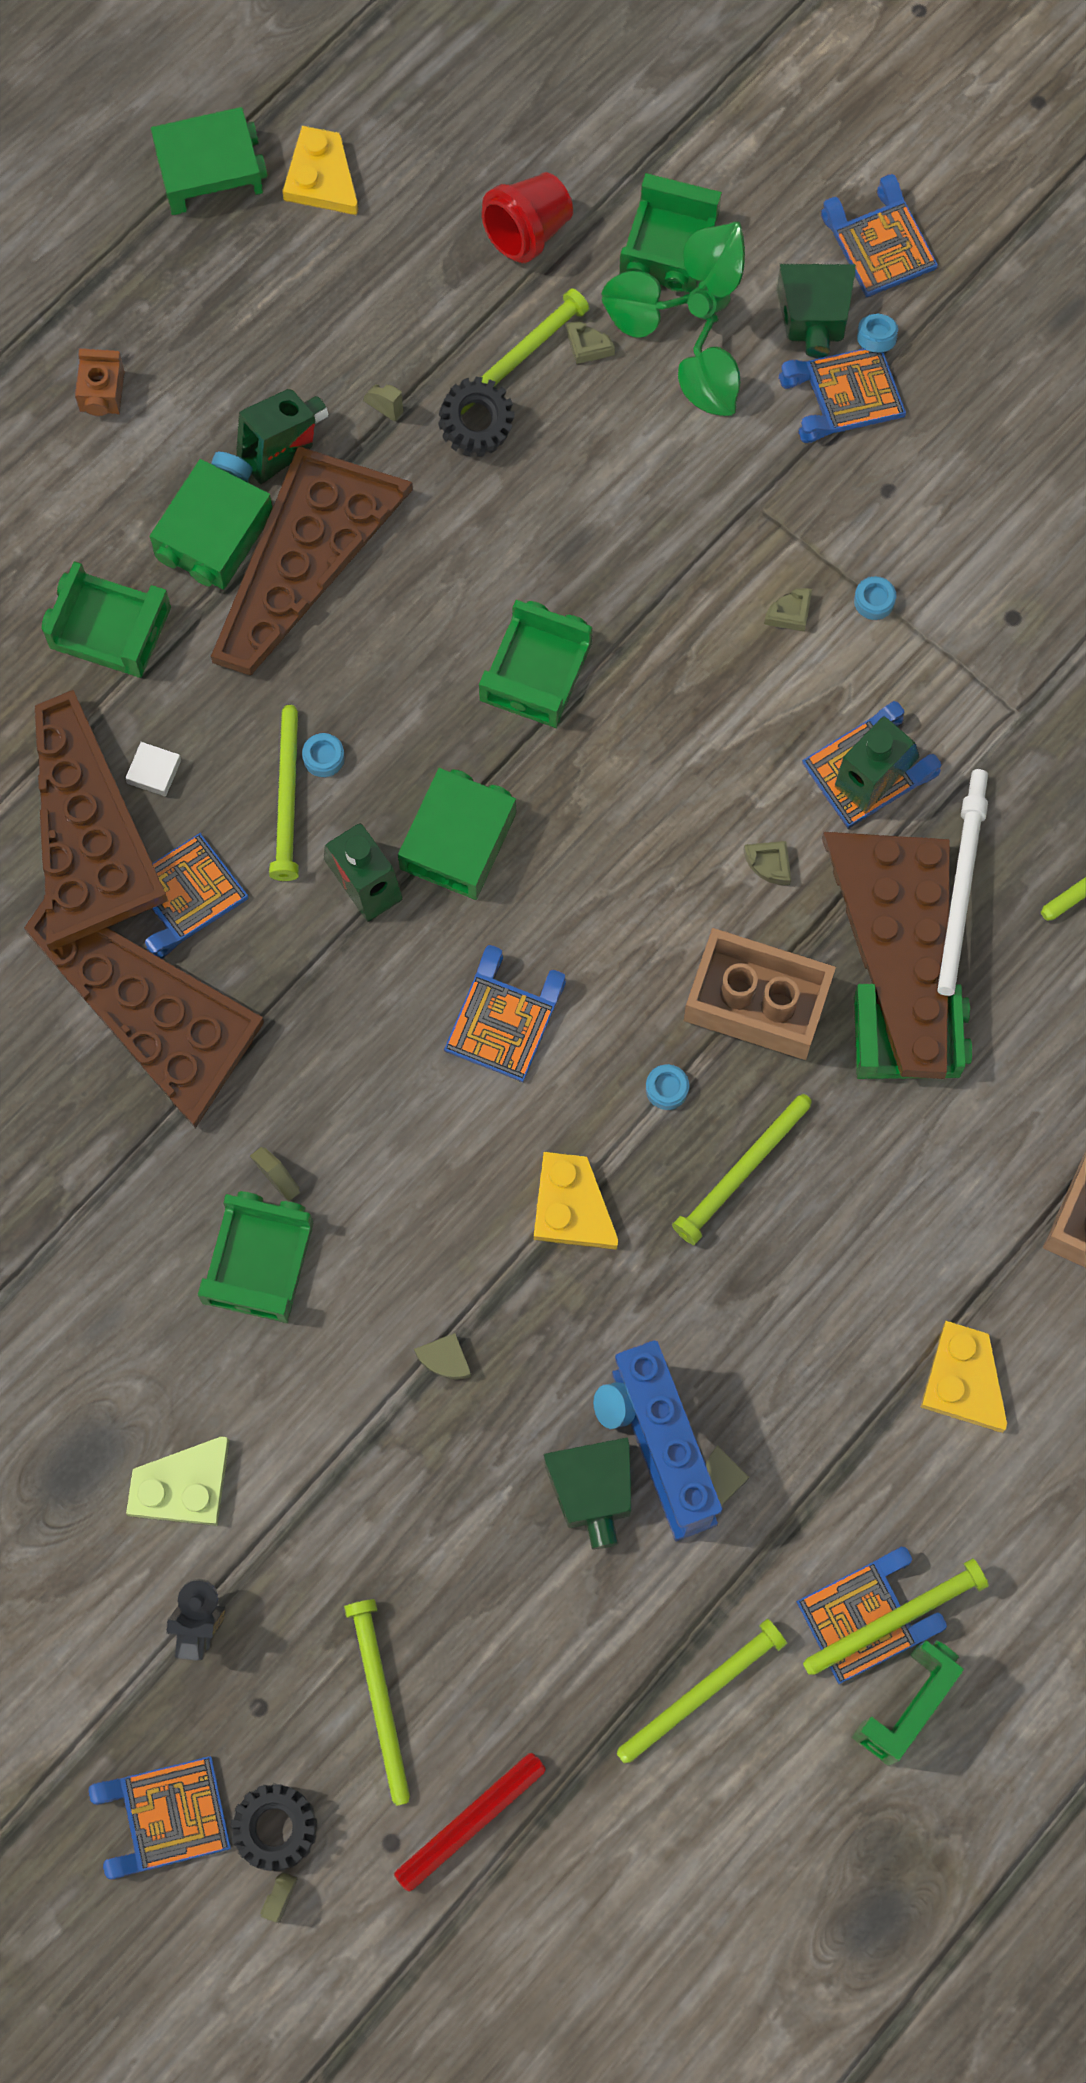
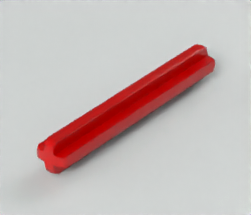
[394,1753,546,1892]

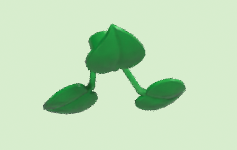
[601,222,745,416]

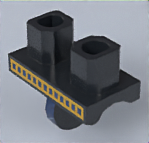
[166,1579,225,1660]

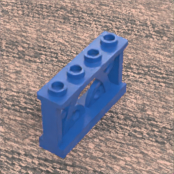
[612,1340,722,1542]

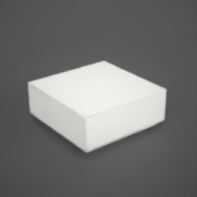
[125,742,181,797]

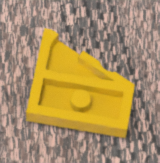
[283,126,358,215]
[534,1152,618,1250]
[920,1321,1007,1433]

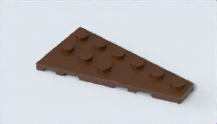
[211,446,413,676]
[35,690,168,951]
[822,832,950,1079]
[24,899,265,1129]

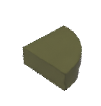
[566,322,615,364]
[363,384,403,422]
[764,588,812,632]
[744,841,791,886]
[250,1147,300,1201]
[414,1333,471,1380]
[706,1445,749,1506]
[260,1872,298,1923]

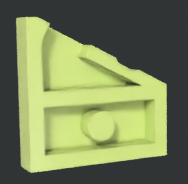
[126,1437,229,1526]

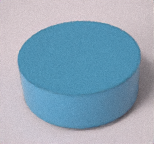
[857,314,898,352]
[211,452,253,482]
[854,576,896,620]
[302,733,345,777]
[646,1064,689,1110]
[593,1382,636,1429]

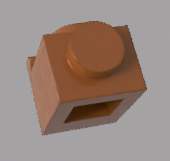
[75,349,125,416]

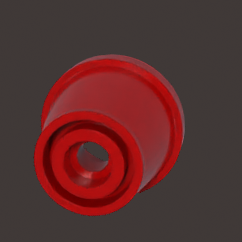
[482,172,573,263]

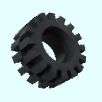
[438,377,514,457]
[231,1784,318,1871]

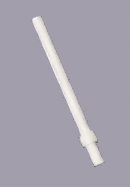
[937,769,988,996]

